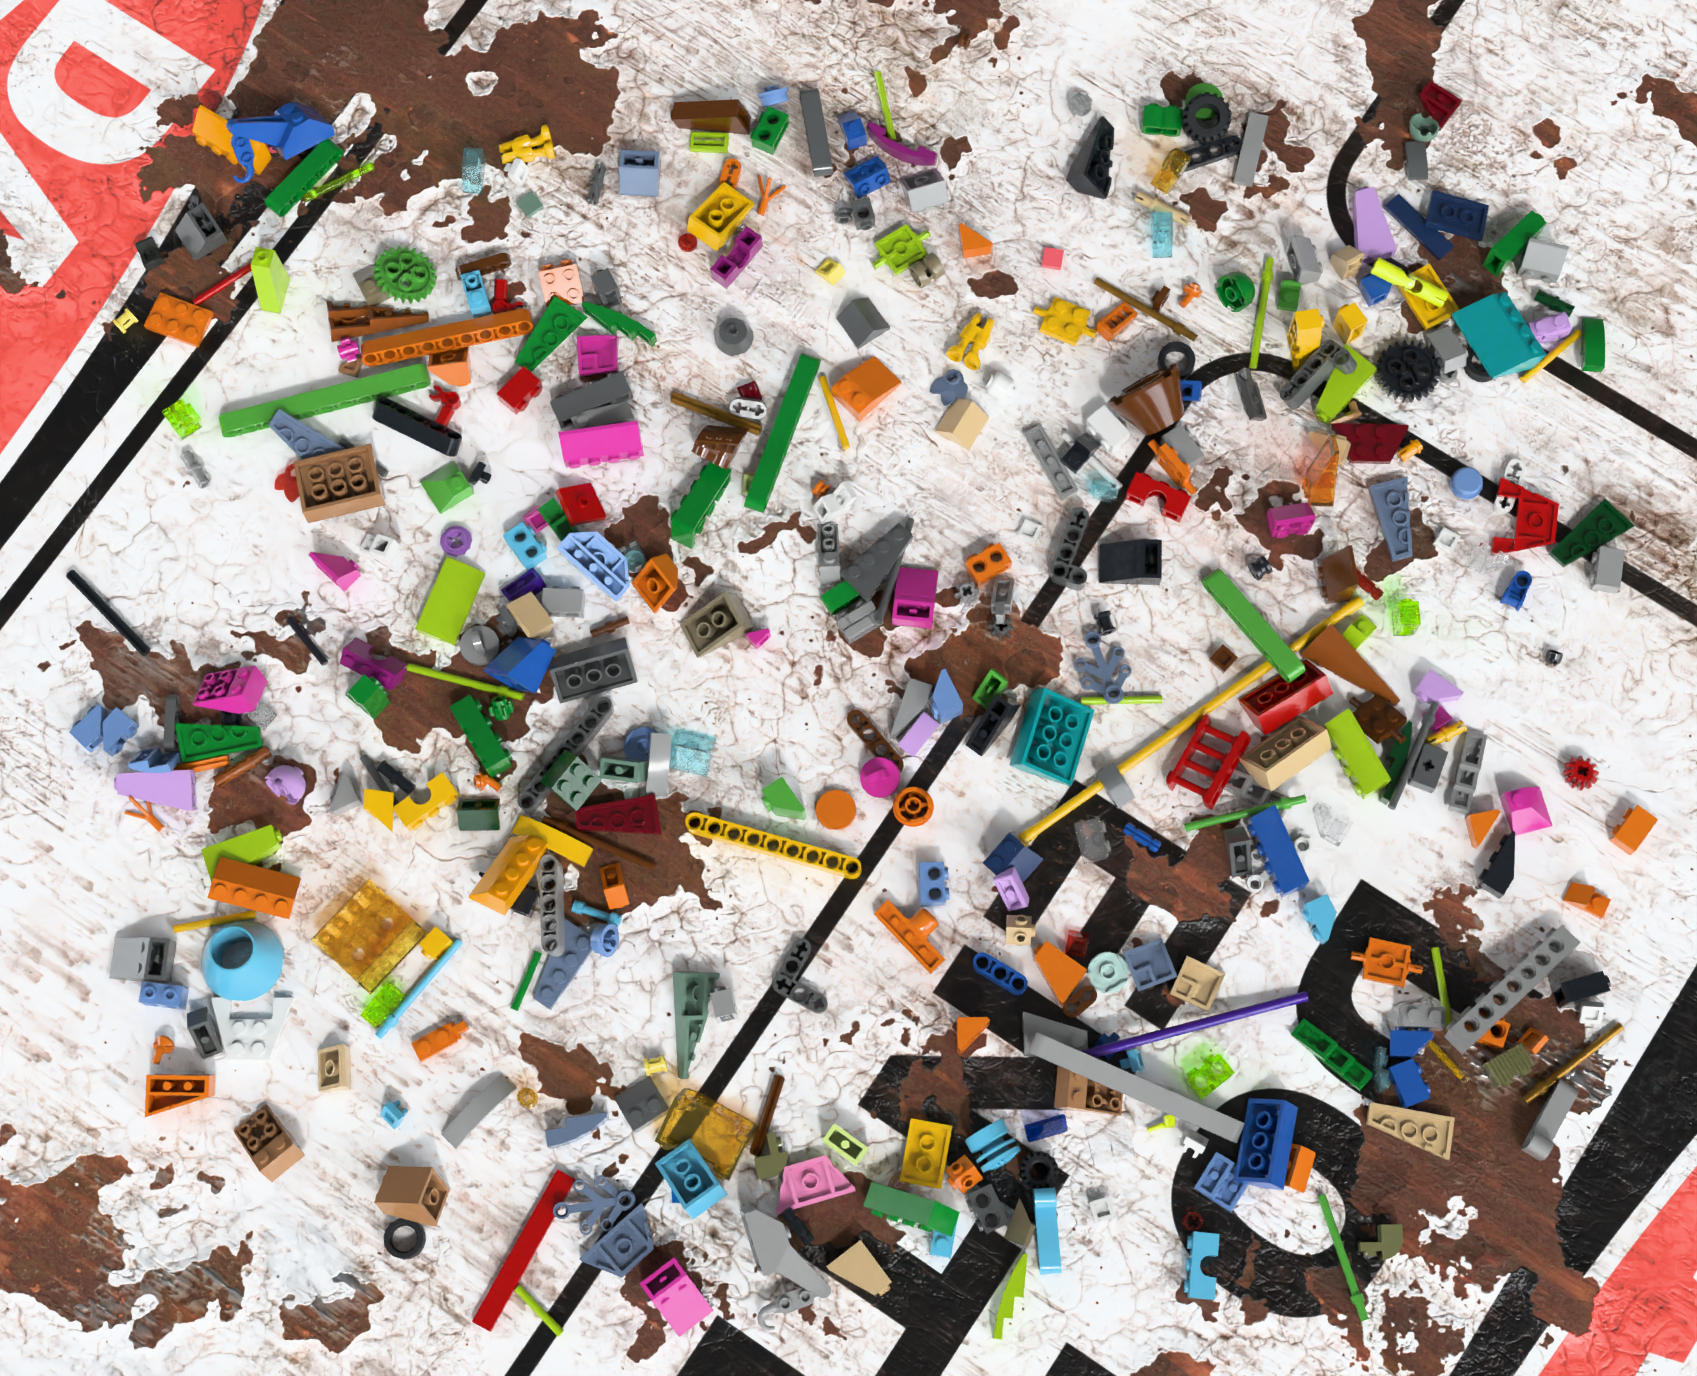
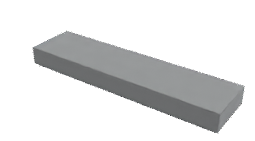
[1233,112,1269,187]
[1023,424,1078,500]

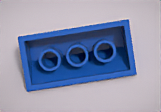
[1247,805,1310,898]
[1234,1098,1298,1190]

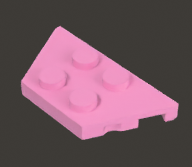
[776,1155,856,1214]

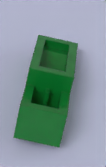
[1580,317,1605,373]

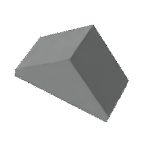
[328,773,362,816]

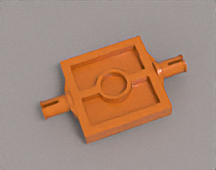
[1148,439,1197,495]
[1351,937,1423,988]

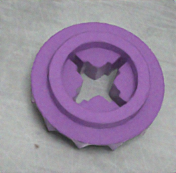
[440,526,472,557]

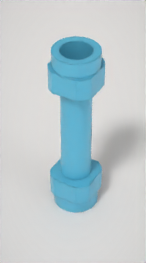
[571,900,622,927]

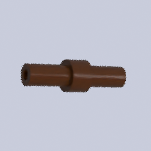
[590,616,630,638]

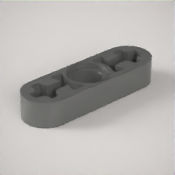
[163,694,181,752]

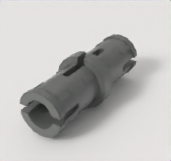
[586,165,607,205]

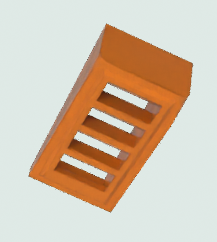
[1096,301,1138,342]

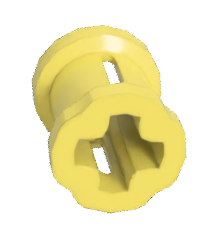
[112,308,138,334]
[643,1054,668,1076]

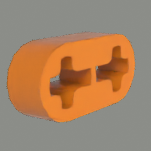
[719,158,742,190]

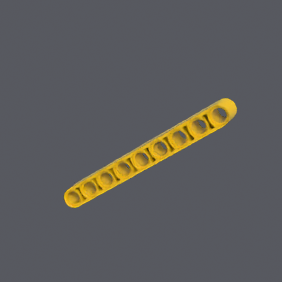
[685,812,862,879]

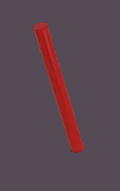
[192,262,252,306]

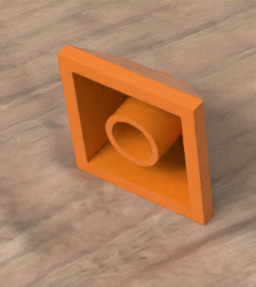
[428,346,472,387]
[631,553,678,613]

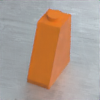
[1033,941,1087,1006]

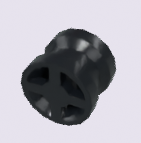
[1248,556,1273,581]

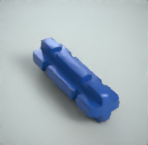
[1123,823,1161,852]

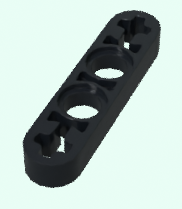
[1170,136,1242,174]

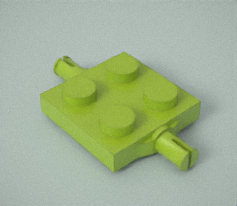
[871,224,931,276]

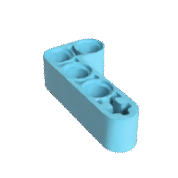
[1032,1187,1061,1275]

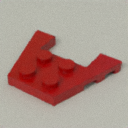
[1490,478,1559,556]

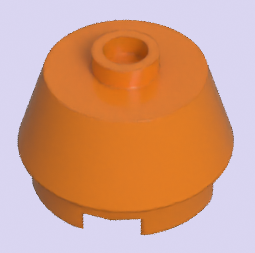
[893,787,934,827]

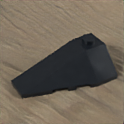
[1066,116,1115,199]

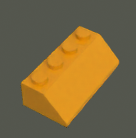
[192,105,272,176]
[469,834,547,916]

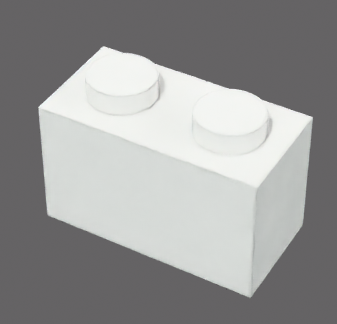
[1085,405,1131,454]

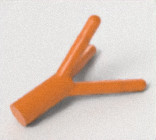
[757,175,786,216]
[125,796,165,832]

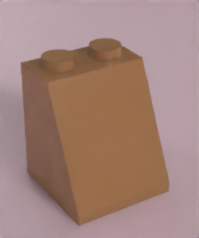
[374,1166,450,1227]

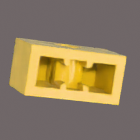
[1332,302,1368,345]

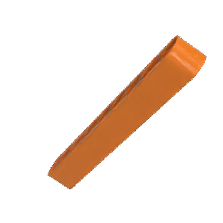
[361,309,533,367]

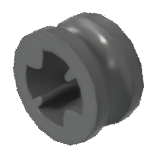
[834,208,853,224]

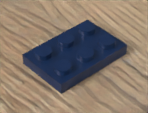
[1425,190,1489,242]

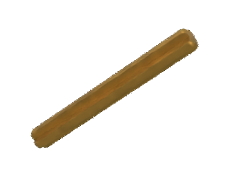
[670,392,762,436]

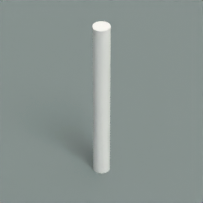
[1061,431,1123,491]

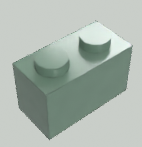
[599,756,648,783]

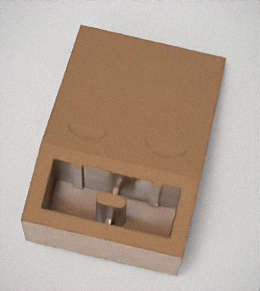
[1054,1066,1123,1116]
[233,1104,305,1182]

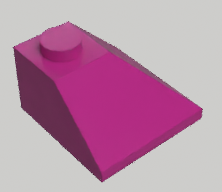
[308,552,361,592]
[1500,787,1553,836]

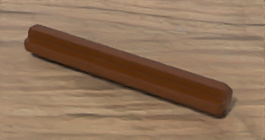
[749,1075,785,1157]

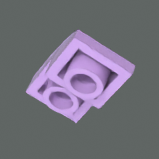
[898,711,940,757]

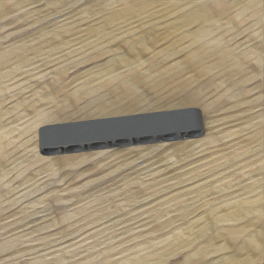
[517,696,614,814]

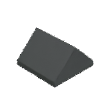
[836,297,890,349]

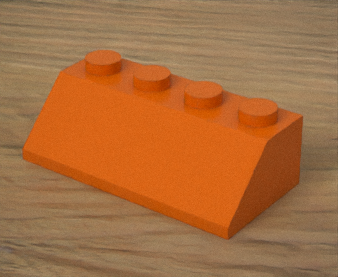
[207,857,301,919]

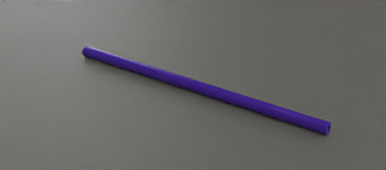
[1081,991,1308,1058]

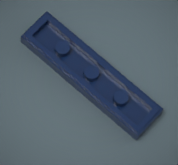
[1384,193,1454,261]

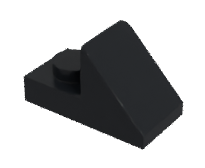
[1061,432,1101,474]

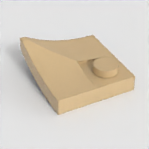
[1170,956,1226,1012]

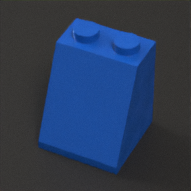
[484,636,556,694]

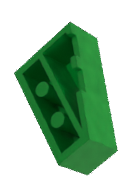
[345,674,390,720]

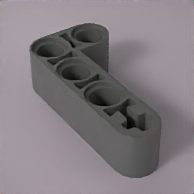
[1280,340,1357,409]
[1049,507,1089,591]

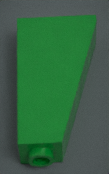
[1482,211,1547,278]

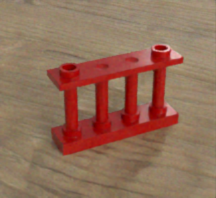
[1166,714,1251,810]

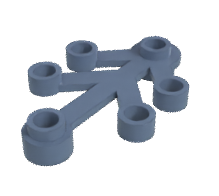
[1074,631,1132,704]
[553,1176,636,1235]

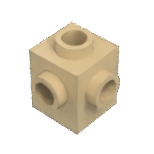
[1006,915,1036,946]

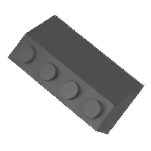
[549,637,638,704]

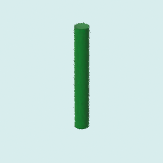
[510,951,542,1011]

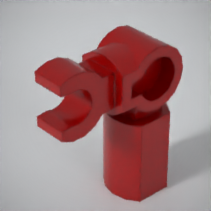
[492,279,524,314]
[429,385,461,427]

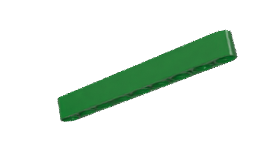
[744,353,821,513]

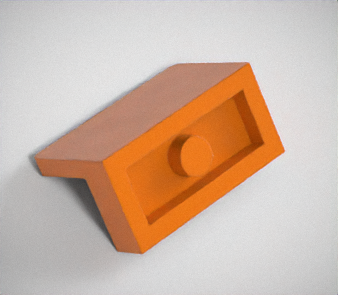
[1284,1144,1316,1193]

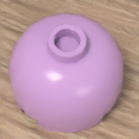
[265,765,306,805]

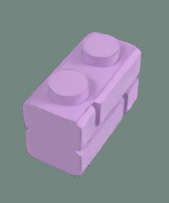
[1527,312,1572,344]

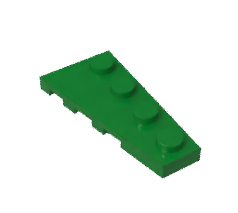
[514,296,588,372]
[175,723,264,763]

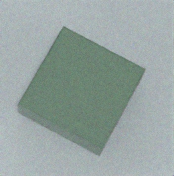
[516,191,544,219]

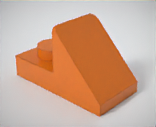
[1563,882,1611,919]

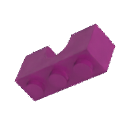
[710,226,763,289]
[340,637,408,691]

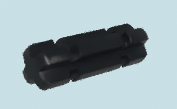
[782,1207,814,1245]

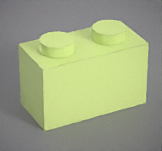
[822,1123,869,1167]

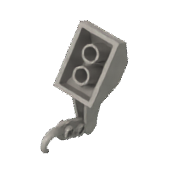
[739,1206,831,1331]

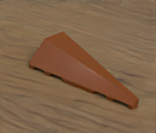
[326,301,429,342]
[1300,624,1400,706]

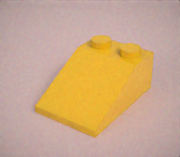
[687,182,755,252]

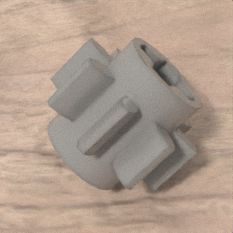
[1069,93,1093,117]
[954,580,979,607]

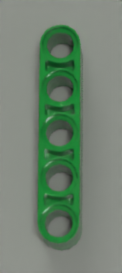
[265,138,344,217]

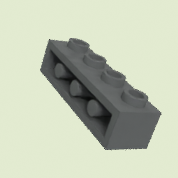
[550,371,633,429]

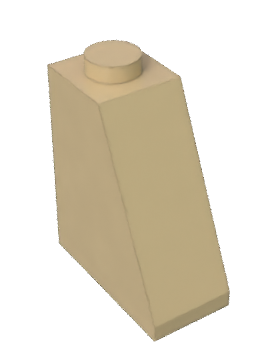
[826,1240,892,1296]

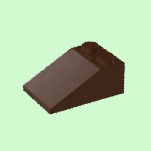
[1317,545,1359,604]

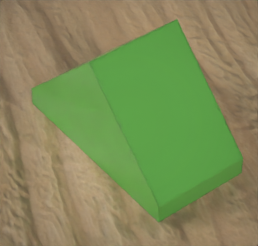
[972,668,1008,710]

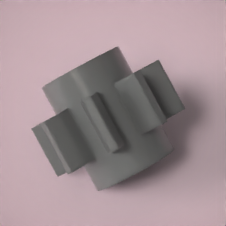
[989,617,1014,641]

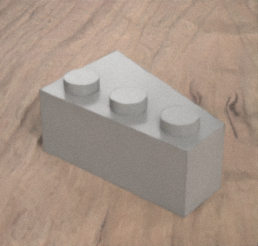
[1022,1012,1088,1057]

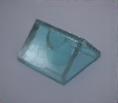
[669,729,717,777]

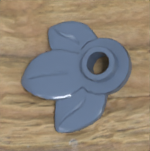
[930,369,968,406]

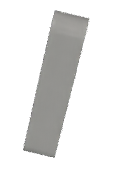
[539,854,565,957]

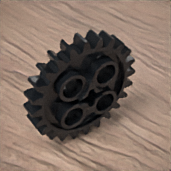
[1375,340,1441,403]

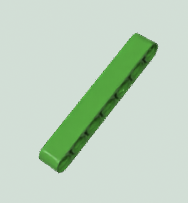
[1201,568,1306,683]

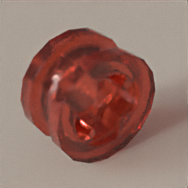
[1183,1212,1203,1232]

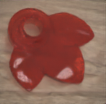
[274,463,299,503]

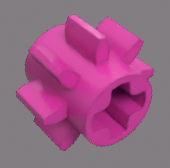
[337,337,360,363]

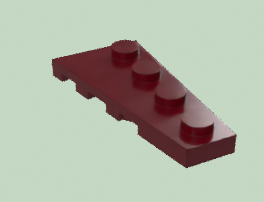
[574,794,662,835]

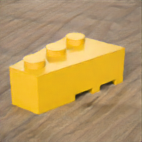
[1287,308,1324,371]

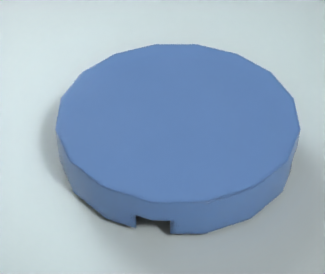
[624,727,658,760]

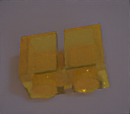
[1151,147,1192,194]

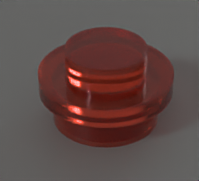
[678,233,698,252]

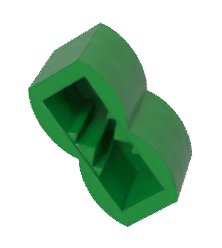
[1141,103,1183,137]

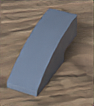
[545,1112,609,1149]

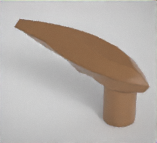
[1330,401,1362,424]

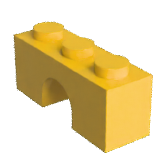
[393,772,460,831]

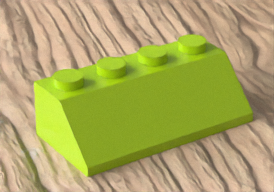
[1323,708,1391,799]

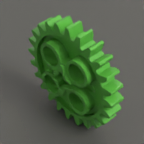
[373,245,437,304]

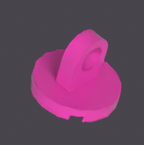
[860,757,901,798]

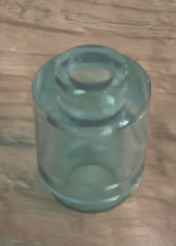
[1088,479,1119,503]

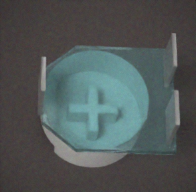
[618,541,646,573]

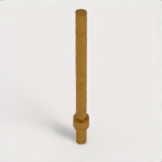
[1094,277,1198,342]
[1522,1023,1624,1104]

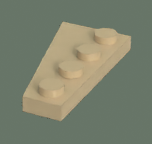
[1366,1102,1455,1160]

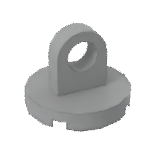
[460,625,500,666]

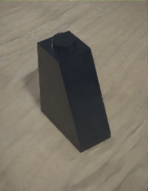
[1551,971,1611,1009]

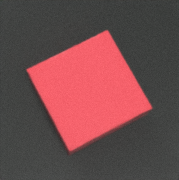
[1042,247,1064,270]

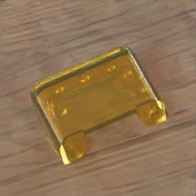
[654,1088,758,1181]

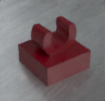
[737,381,762,400]

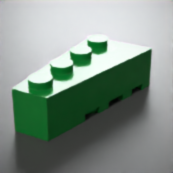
[670,462,732,549]
[449,695,513,778]
[863,1182,960,1237]

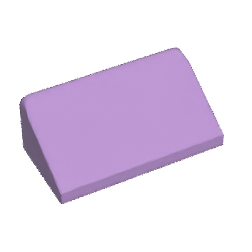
[993,867,1029,911]

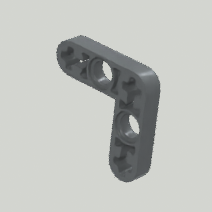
[773,938,828,1014]

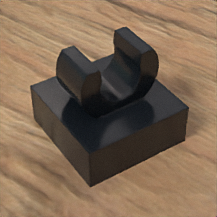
[468,461,492,485]
[221,711,243,726]

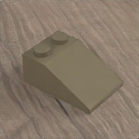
[680,591,754,658]

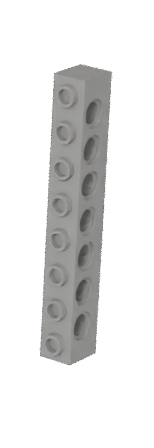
[1444,925,1581,1055]

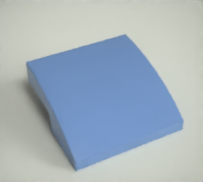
[128,747,182,773]
[1194,1152,1248,1213]

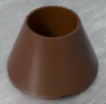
[1107,363,1184,436]

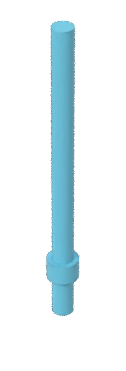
[375,938,463,1039]

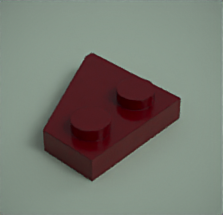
[1418,80,1462,131]

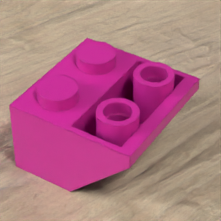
[1266,502,1316,538]

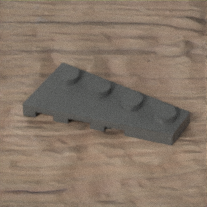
[840,523,913,602]

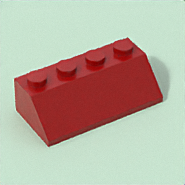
[1239,659,1333,735]

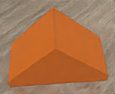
[959,223,993,258]
[1465,809,1501,849]

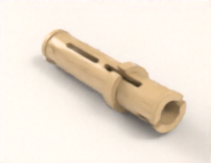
[1134,190,1191,227]

